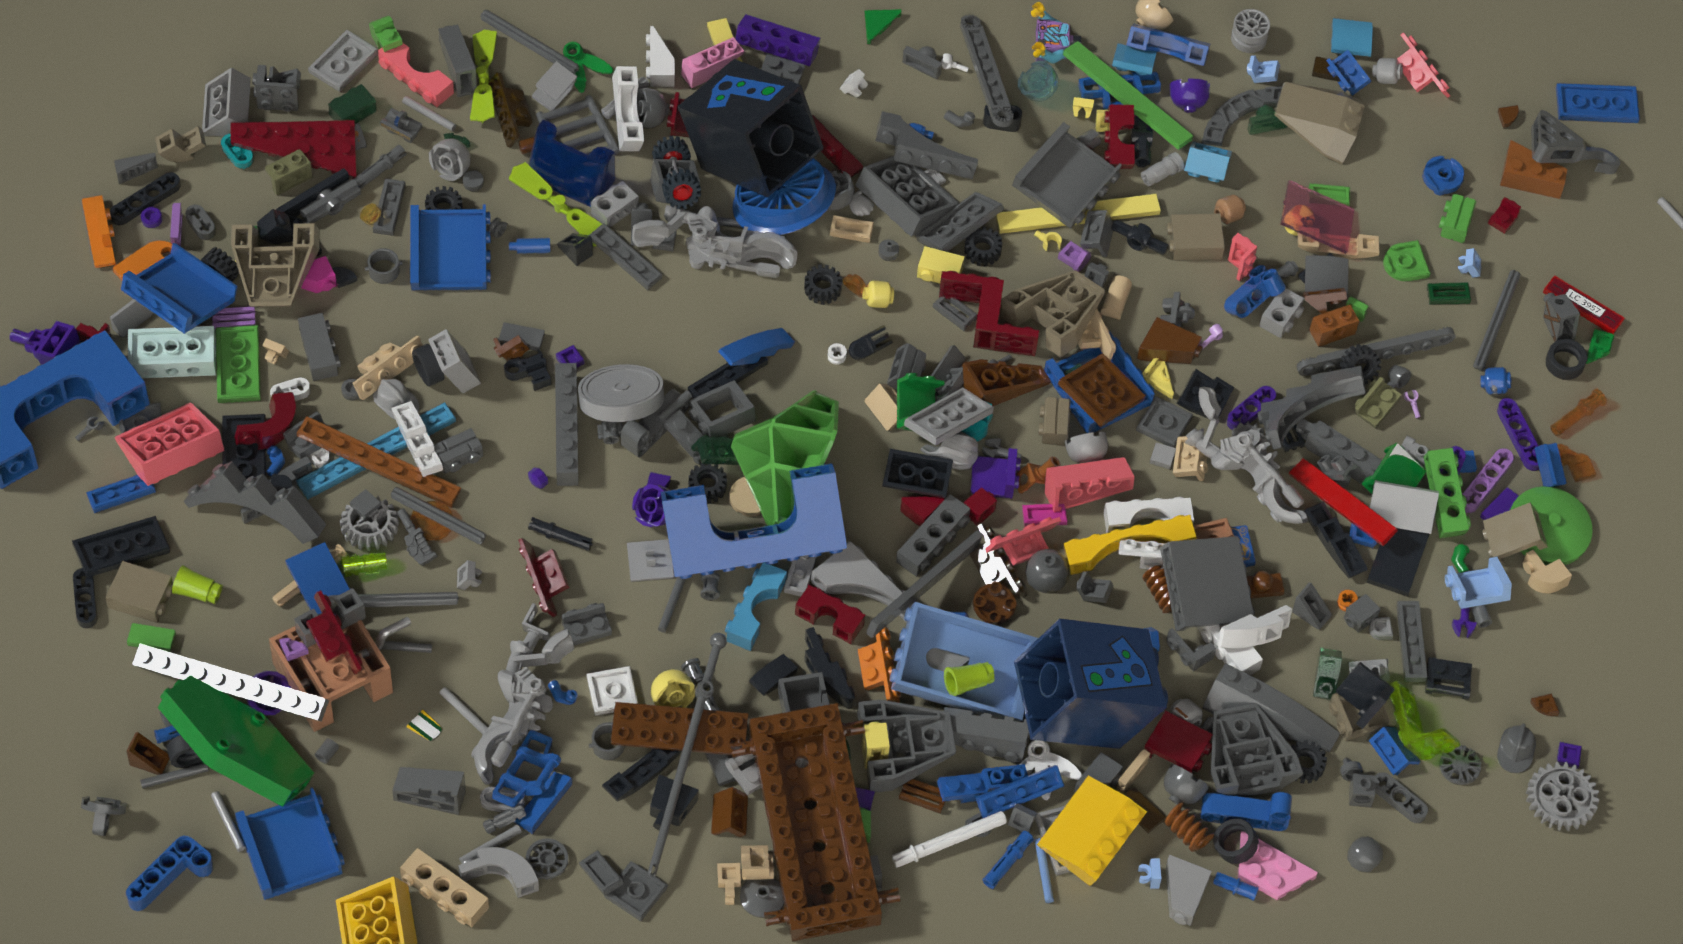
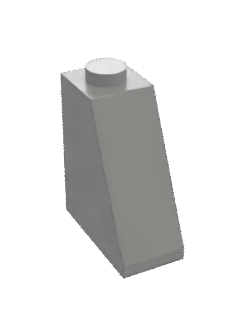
[1165,855,1212,926]

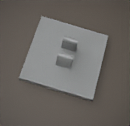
[627,539,674,582]

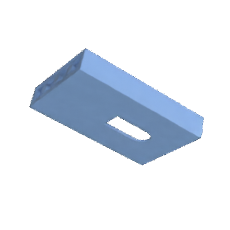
[889,602,1038,722]

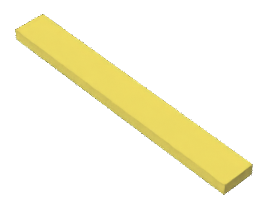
[996,194,1161,234]

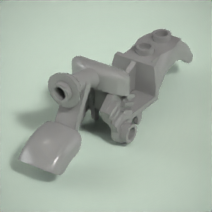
[632,205,798,278]
[1184,387,1308,524]
[471,629,574,785]

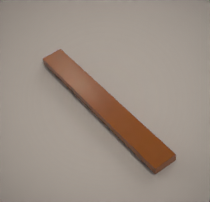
[297,416,461,508]

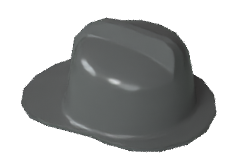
[1497,723,1536,773]

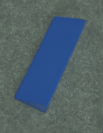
[514,772,572,834]

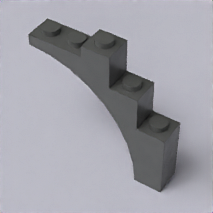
[1258,366,1366,449]
[184,461,326,544]

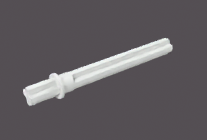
[892,811,1007,868]

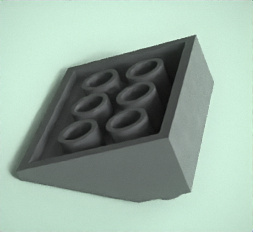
[855,156,959,237]

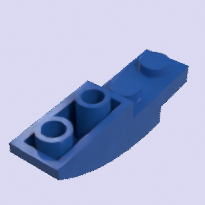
[937,764,1028,803]

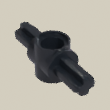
[1111,220,1169,255]

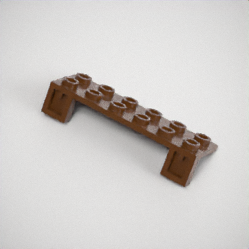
[611,702,748,755]

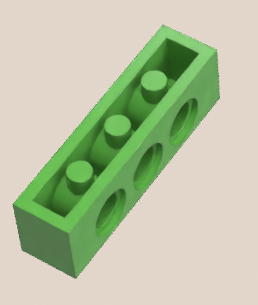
[1423,448,1471,538]

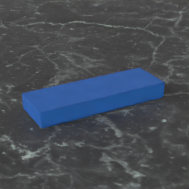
[86,475,156,513]

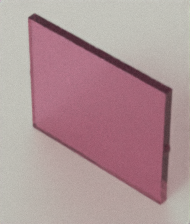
[1280,180,1354,254]

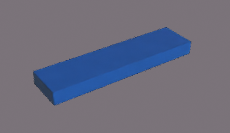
[975,765,1064,818]

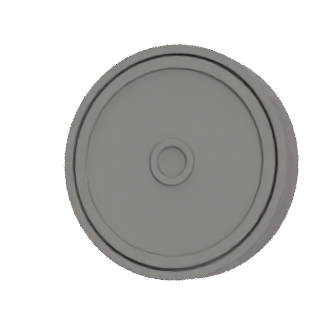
[578,364,664,422]

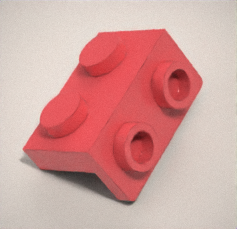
[1228,233,1257,281]

